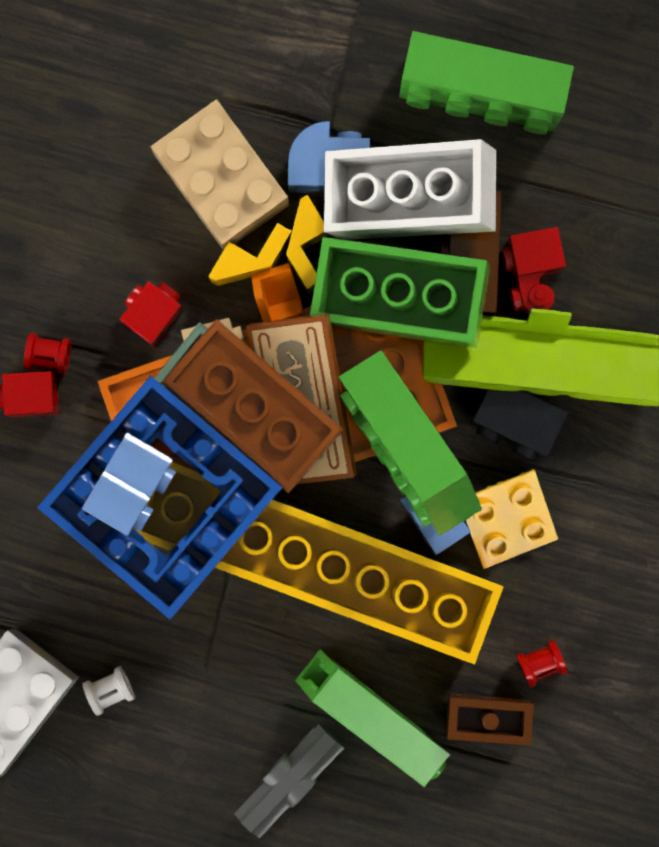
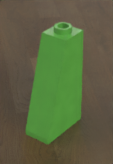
[295,649,450,787]

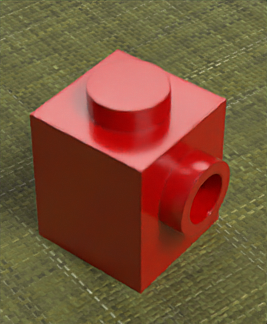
[119,281,184,348]

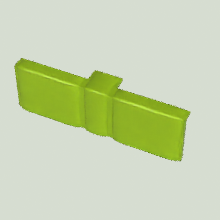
[423,308,659,406]

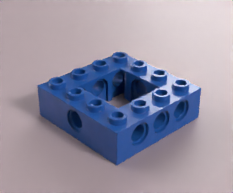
[37,375,282,619]

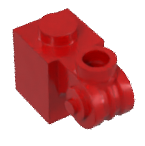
[502,227,566,315]

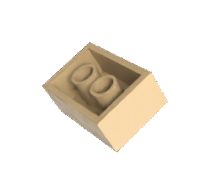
[150,99,289,251]

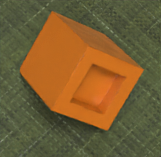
[251,263,305,322]

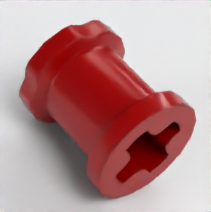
[24,333,72,375]
[516,639,568,688]

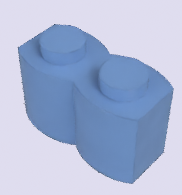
[82,433,176,536]

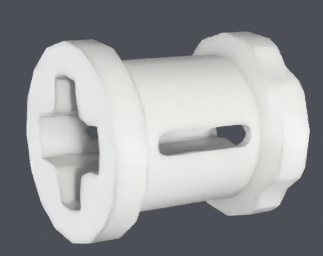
[82,666,135,716]

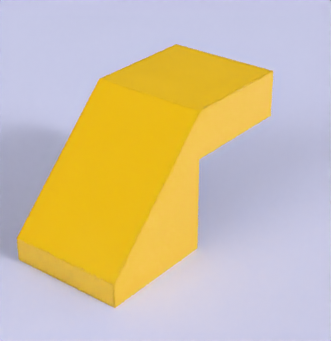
[286,195,328,294]
[208,223,292,286]

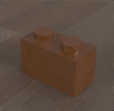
[445,694,534,746]

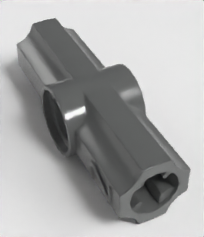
[234,723,344,838]

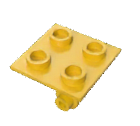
[466,469,558,569]

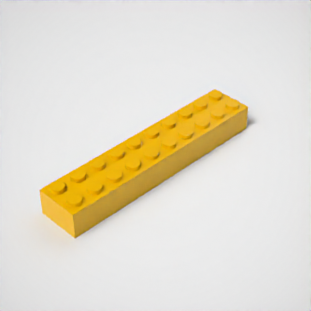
[133,462,504,665]

